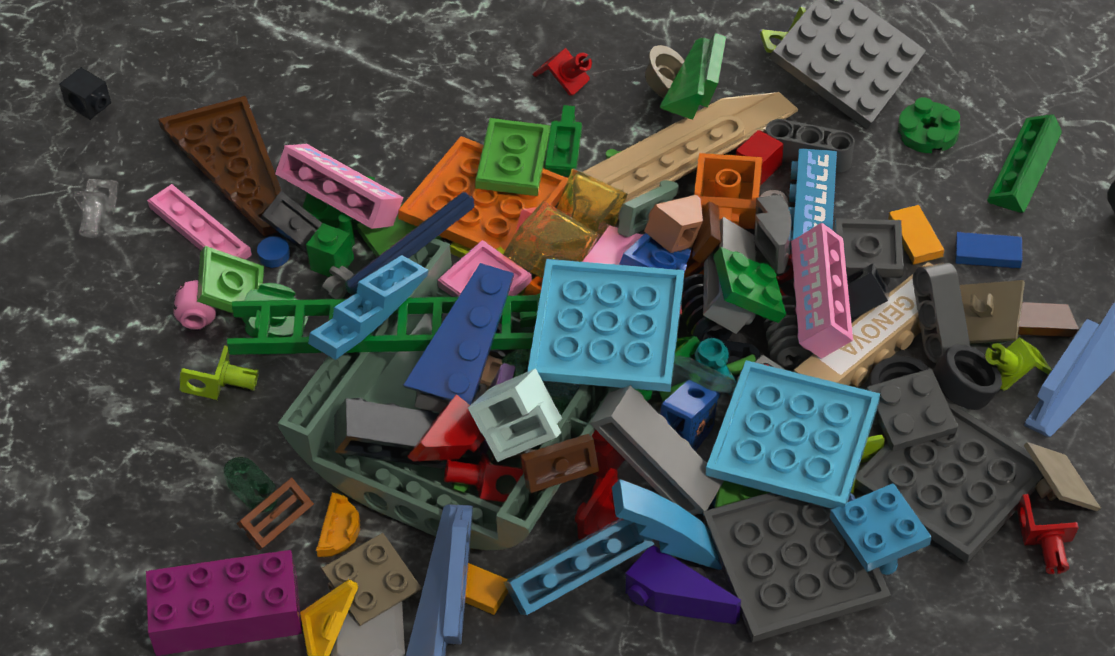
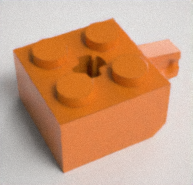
[694,153,762,229]

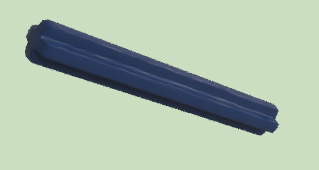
[345,192,475,296]

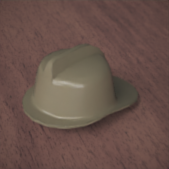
[645,45,684,98]

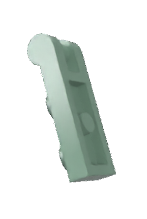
[618,180,678,237]

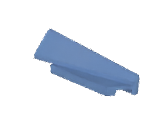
[1024,303,1115,437]
[406,504,473,656]

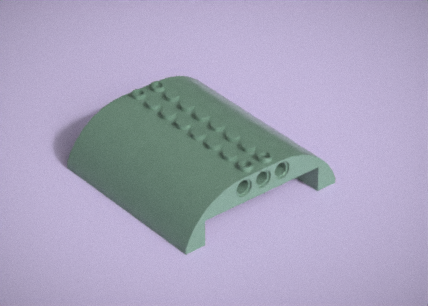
[278,239,621,550]

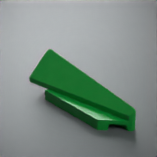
[660,33,726,120]

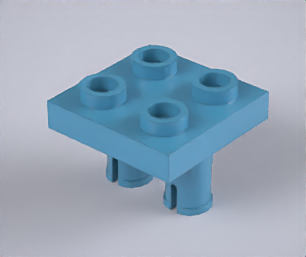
[830,483,931,575]

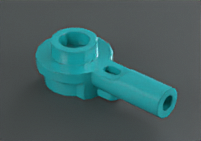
[695,338,737,395]

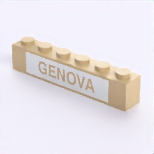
[794,262,933,387]

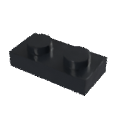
[260,191,322,255]

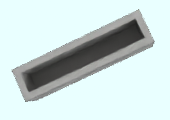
[703,217,757,334]
[590,385,724,515]

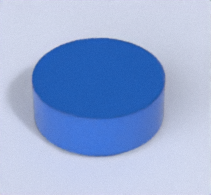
[257,236,290,268]

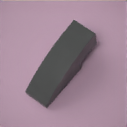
[754,194,791,274]

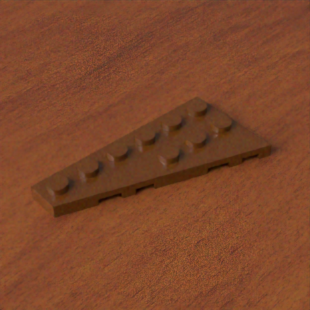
[158,96,282,236]

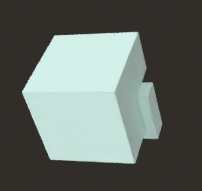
[468,368,562,462]

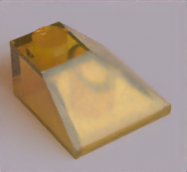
[552,168,628,252]
[503,201,600,278]

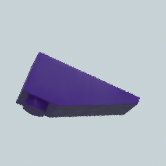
[625,545,741,625]

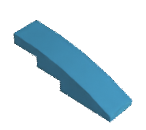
[308,255,428,360]
[612,479,722,570]

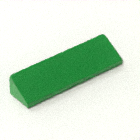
[987,114,1062,213]

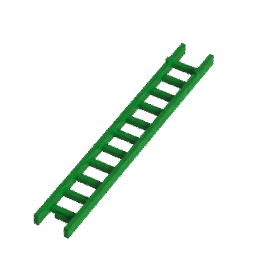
[227,295,540,355]

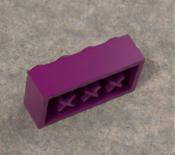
[146,550,302,656]

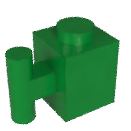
[306,213,355,277]

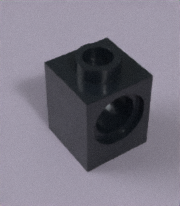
[59,67,111,120]
[847,263,890,319]

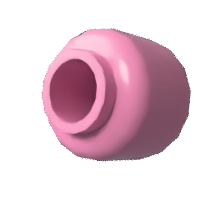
[174,280,216,330]

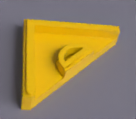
[300,579,358,656]

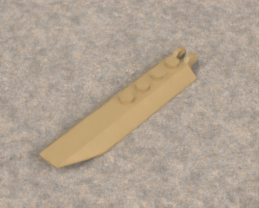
[563,92,798,228]

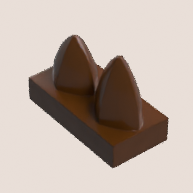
[520,434,599,493]

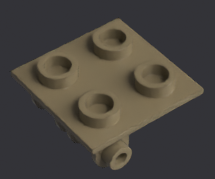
[321,533,422,626]

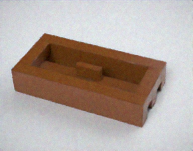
[236,477,314,550]

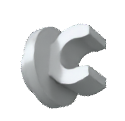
[322,266,354,299]

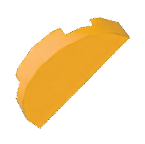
[316,492,360,557]

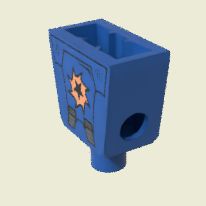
[660,380,720,452]

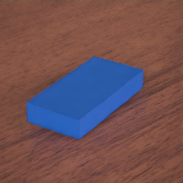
[955,232,1022,268]

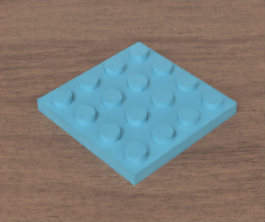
[527,259,684,392]
[706,360,880,509]

